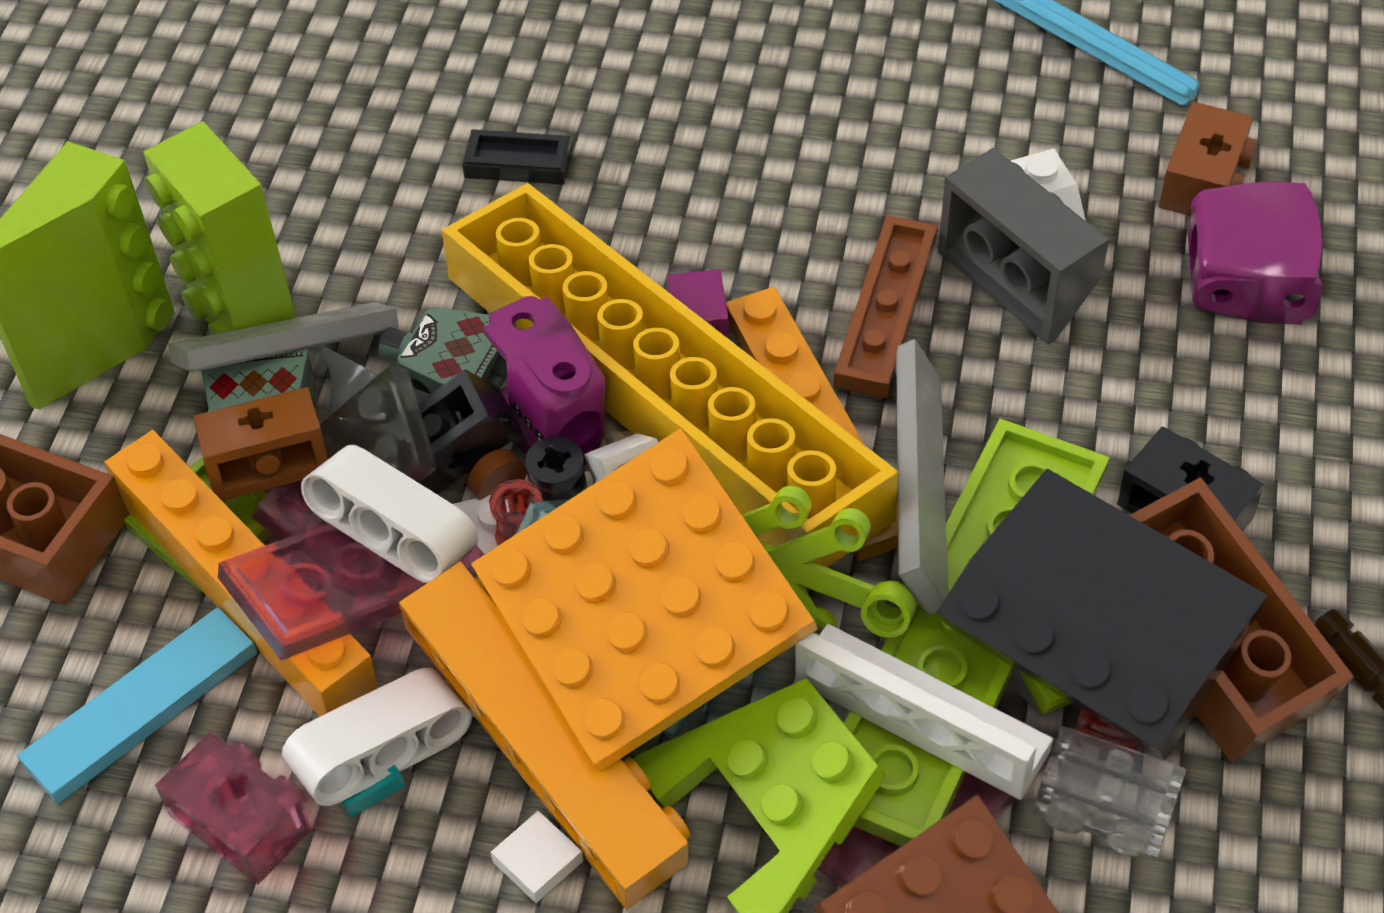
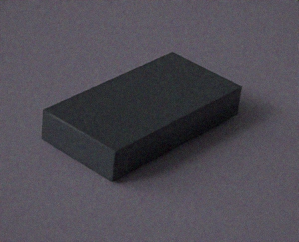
[462,129,572,185]

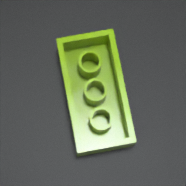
[143,121,296,335]

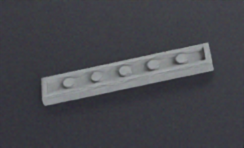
[896,339,948,615]

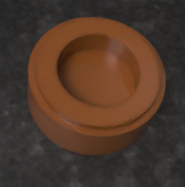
[467,449,527,501]

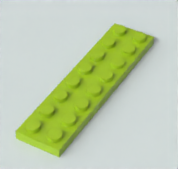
[844,418,1110,846]

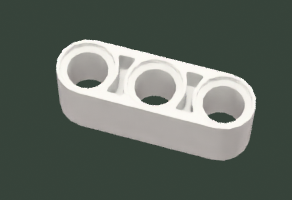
[301,445,478,583]
[282,667,472,806]

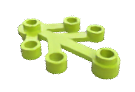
[741,486,916,638]

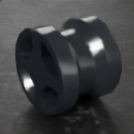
[525,436,587,510]

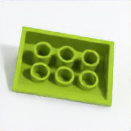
[0,141,175,410]

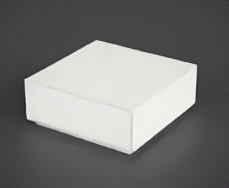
[491,811,583,903]

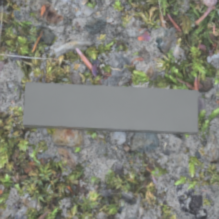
[168,302,399,372]

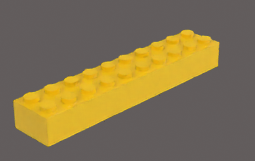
[441,183,898,568]

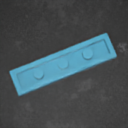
[17,607,258,805]

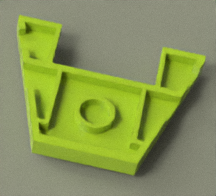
[633,678,886,913]

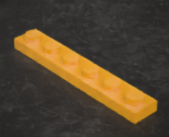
[726,286,898,562]

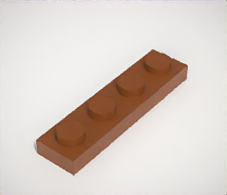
[833,215,938,399]

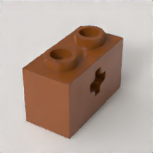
[1159,101,1258,216]
[193,387,328,501]

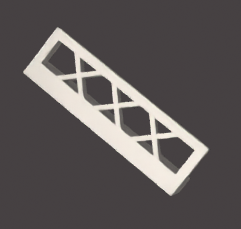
[795,624,1053,800]

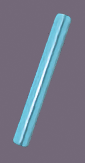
[994,0,1200,106]

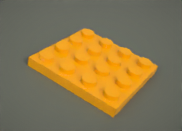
[471,428,818,772]

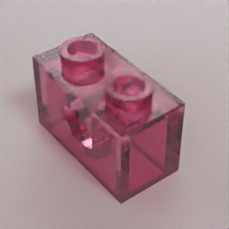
[155,731,312,885]

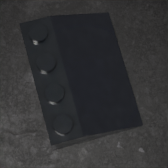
[936,468,1268,760]

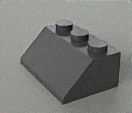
[938,147,1109,345]

